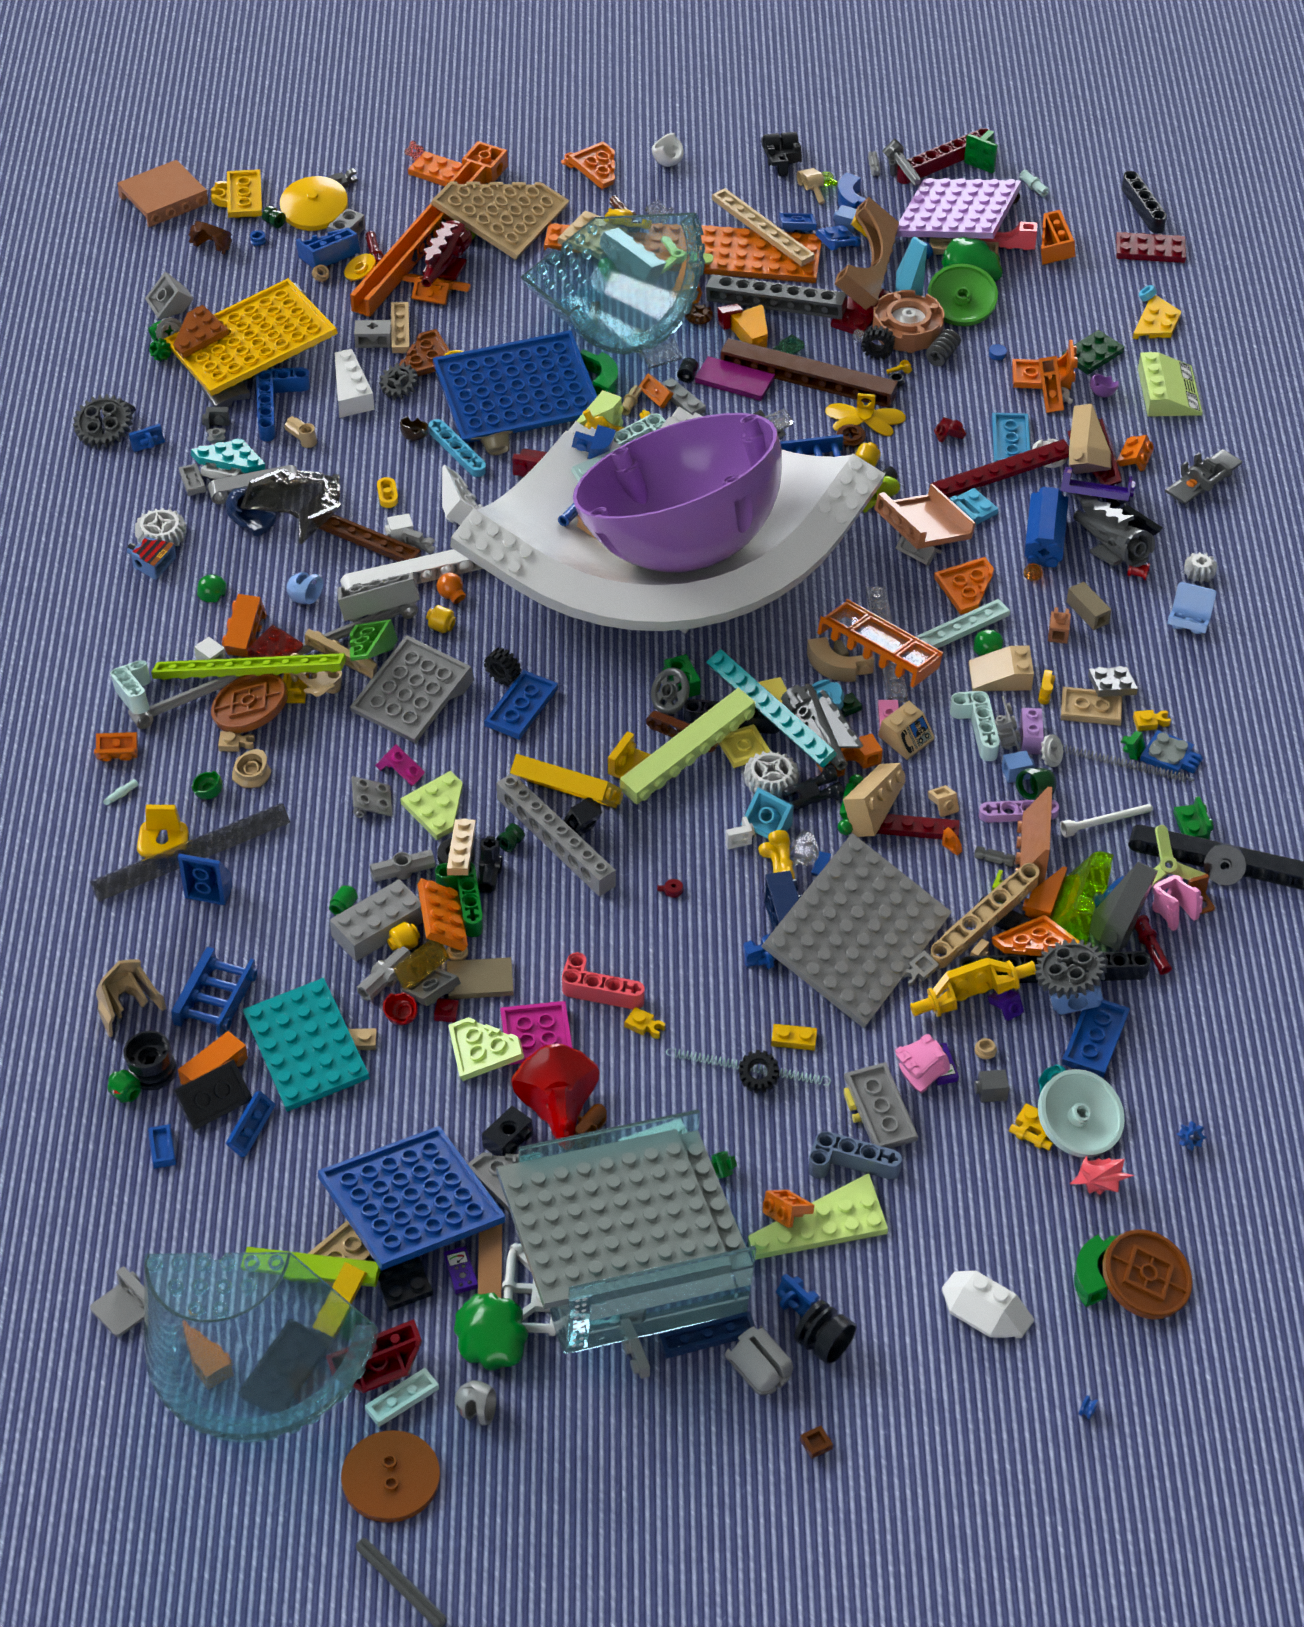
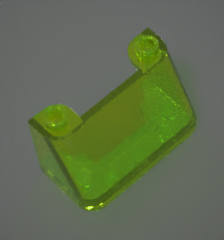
[1051,851,1114,945]

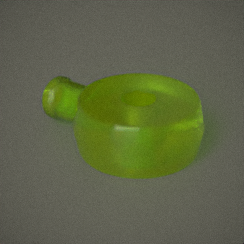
[821,171,838,186]

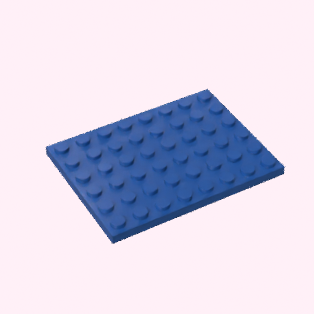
[433,330,597,443]

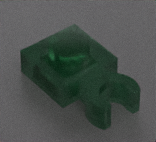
[773,334,805,355]

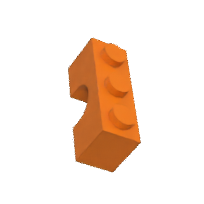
[816,733,883,777]

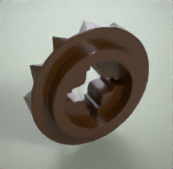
[685,304,713,324]
[836,424,866,448]

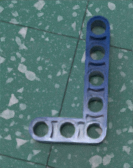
[256,367,310,442]

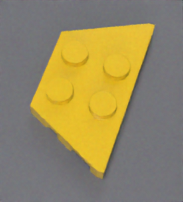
[1132,295,1182,339]

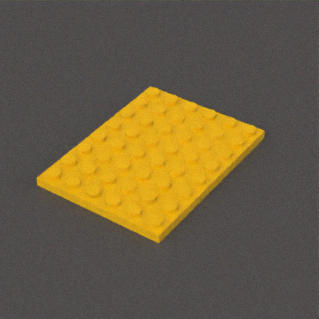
[164,278,338,396]

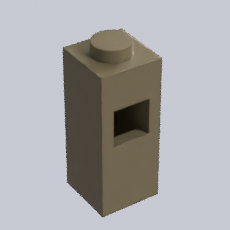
[1066,582,1111,630]

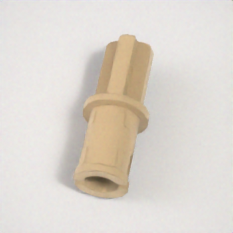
[622,385,641,416]

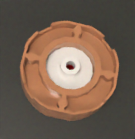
[872,290,944,353]

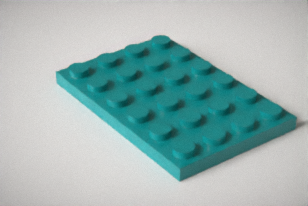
[242,978,370,1112]

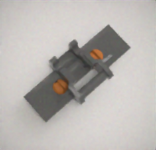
[1165,449,1243,504]

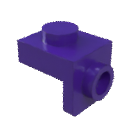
[988,990,1024,1021]

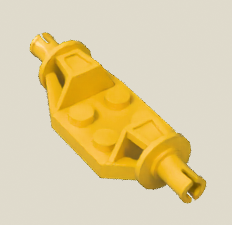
[910,958,1036,1017]

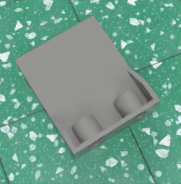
[350,635,474,744]

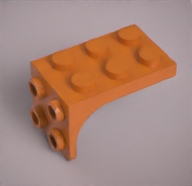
[1012,340,1078,390]

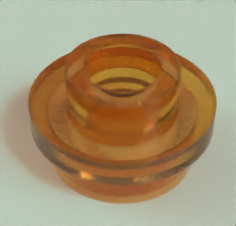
[1023,563,1043,581]

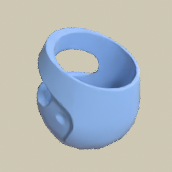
[286,572,323,604]

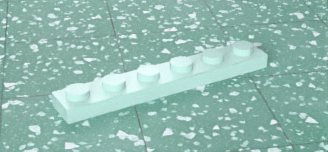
[909,599,1010,659]

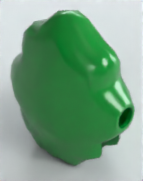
[941,237,1003,282]
[454,1293,528,1371]

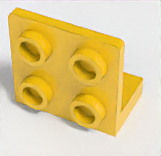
[608,731,651,779]

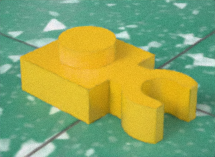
[1133,710,1171,731]
[624,1007,666,1039]

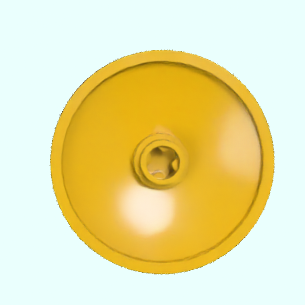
[280,176,348,231]

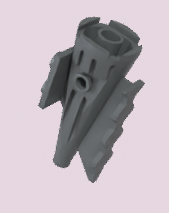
[1073,494,1155,567]
[781,684,863,770]

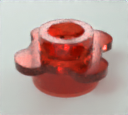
[404,141,424,161]

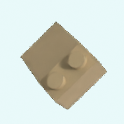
[968,645,1034,691]

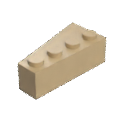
[843,763,906,837]

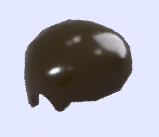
[400,416,429,441]

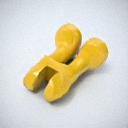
[758,830,795,879]

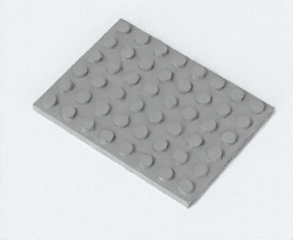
[761,833,952,1028]

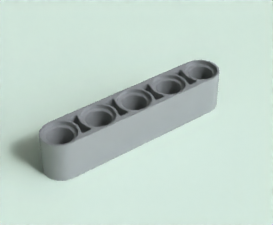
[208,465,301,504]

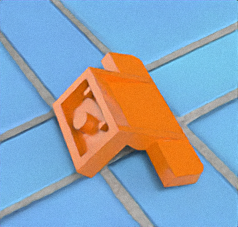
[402,274,471,305]

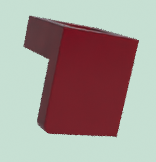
[717,304,743,330]

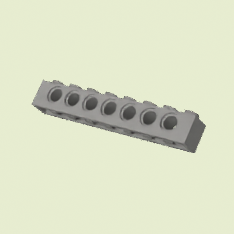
[496,774,616,896]

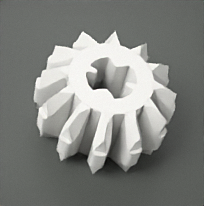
[1184,552,1217,584]

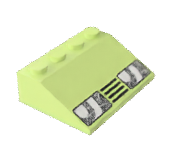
[1138,352,1202,416]

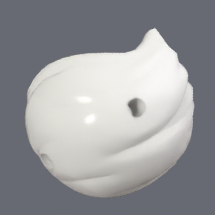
[652,133,684,167]

